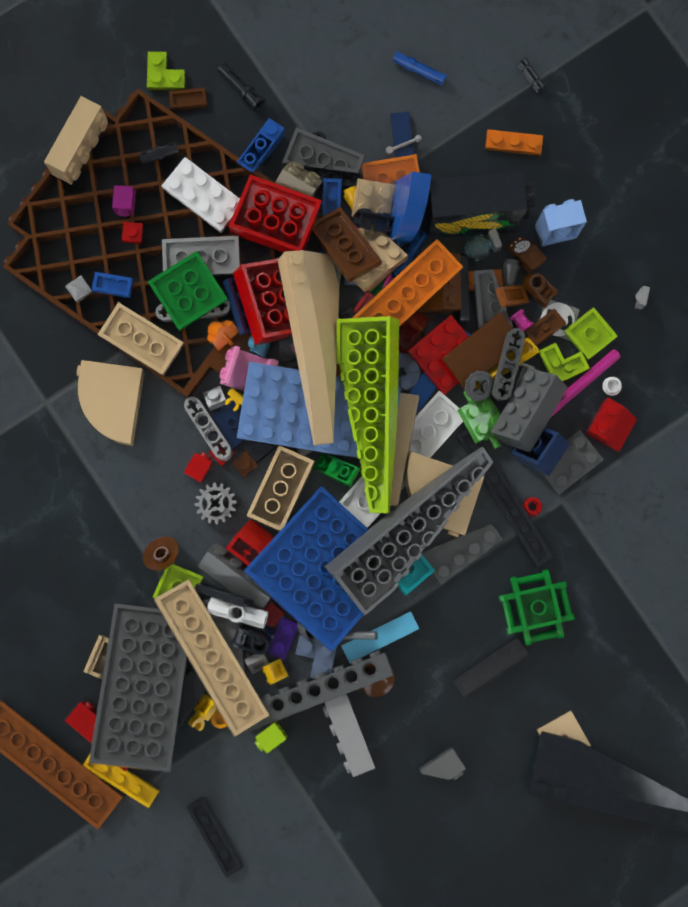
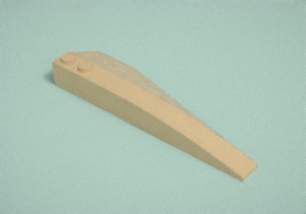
[278,250,339,446]

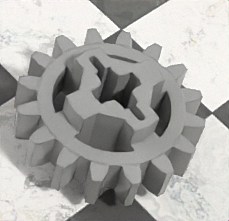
[195,483,237,525]

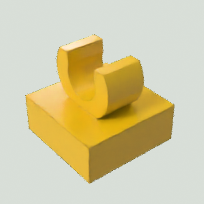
[225,388,243,411]
[262,658,288,685]

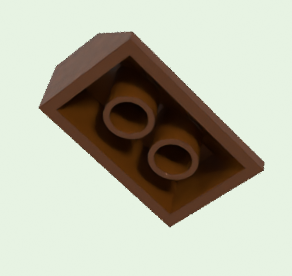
[417,253,462,314]

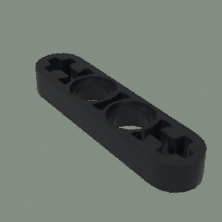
[454,253,470,325]

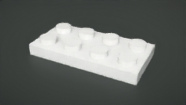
[161,157,240,233]

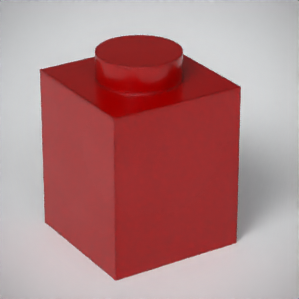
[184,452,213,483]

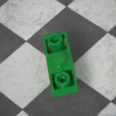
[313,453,360,488]

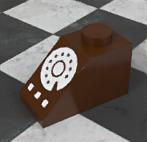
[505,235,547,274]

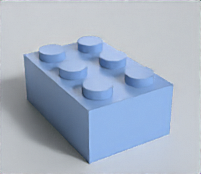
[535,199,587,247]

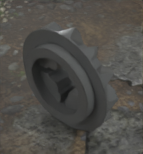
[464,370,494,401]

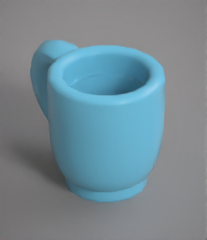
[248,335,271,358]

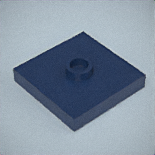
[206,401,243,450]

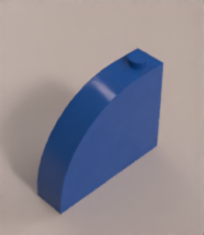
[388,172,431,247]

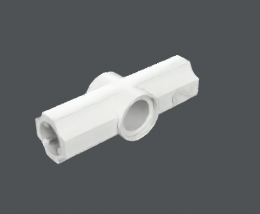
[207,597,269,629]

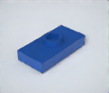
[92,272,134,298]

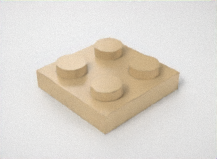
[352,179,395,217]

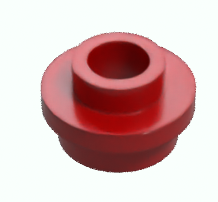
[523,497,542,516]

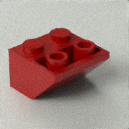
[226,519,274,566]

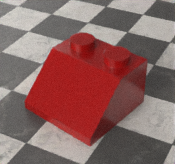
[585,398,637,452]

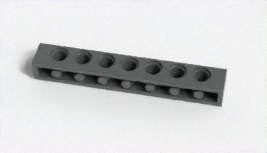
[245,650,394,732]

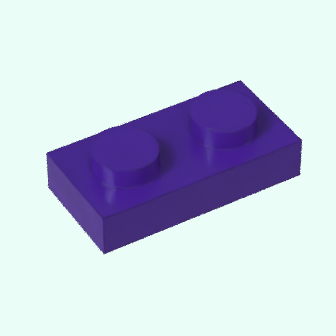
[266,617,298,661]

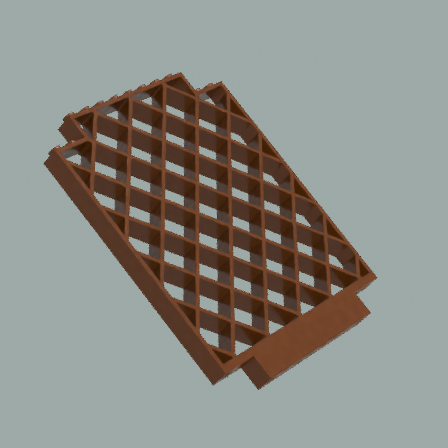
[3,88,321,398]

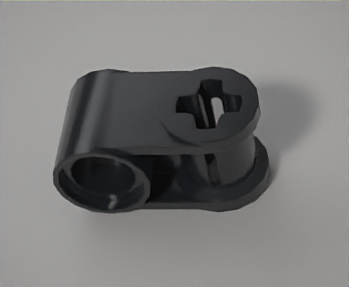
[230,624,269,655]

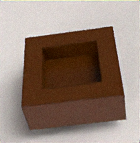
[231,451,258,478]

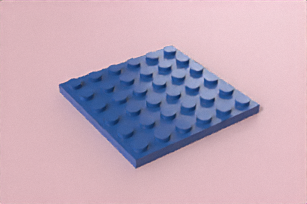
[243,486,369,652]

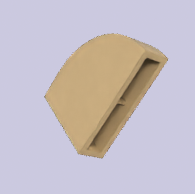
[77,360,145,446]
[404,452,484,537]

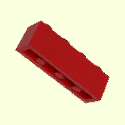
[65,701,129,772]

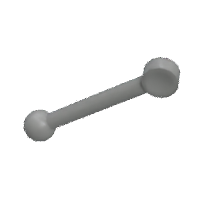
[386,135,422,155]

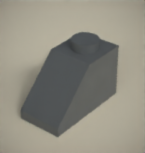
[419,747,466,780]

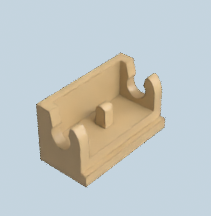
[83,635,109,679]

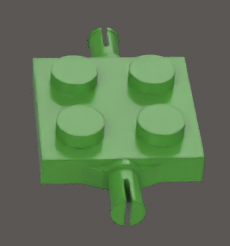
[457,391,501,449]

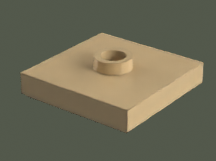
[537,711,591,746]

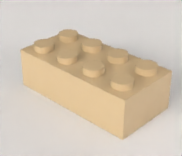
[44,96,108,185]
[246,445,315,532]

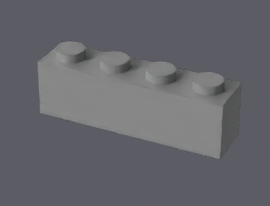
[322,694,375,777]

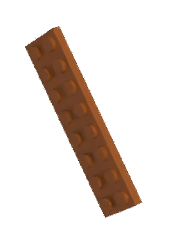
[0,700,124,830]

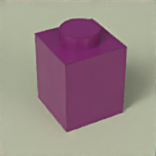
[112,185,136,217]

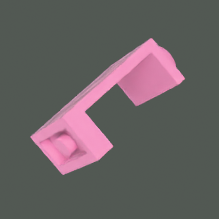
[219,346,279,392]

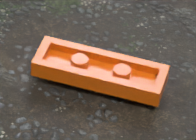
[485,129,543,156]

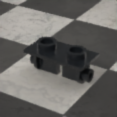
[353,208,395,234]

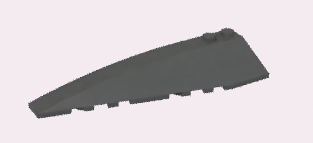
[325,447,493,615]

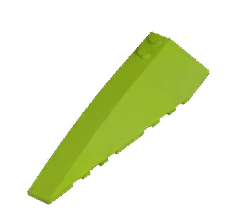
[336,316,399,513]

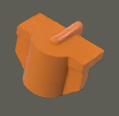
[207,320,239,351]

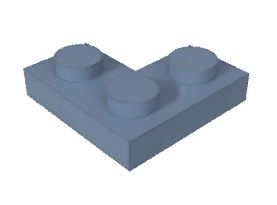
[295,635,337,680]

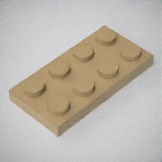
[98,302,184,376]

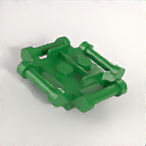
[498,569,575,646]

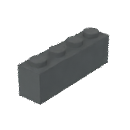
[198,542,272,610]

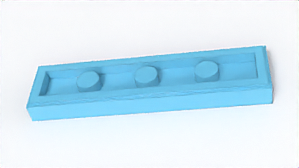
[341,611,419,663]

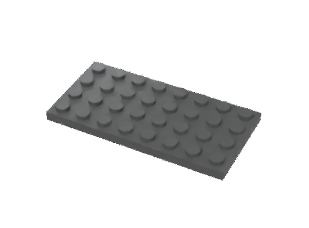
[89,603,187,773]

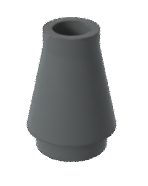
[502,259,521,286]

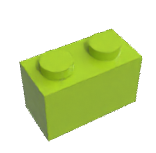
[255,721,288,753]

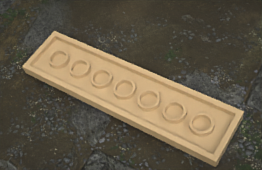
[154,580,269,737]

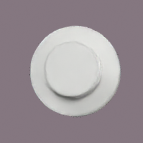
[602,377,622,396]

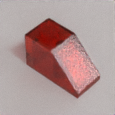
[399,310,430,354]

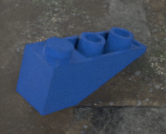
[237,118,285,173]

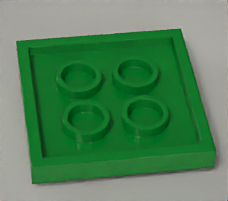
[148,251,228,331]

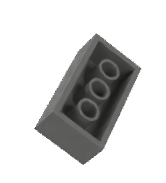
[491,368,568,452]

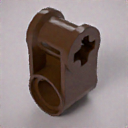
[522,274,559,308]

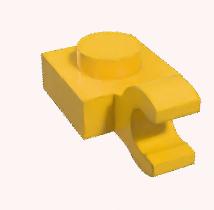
[188,694,217,731]

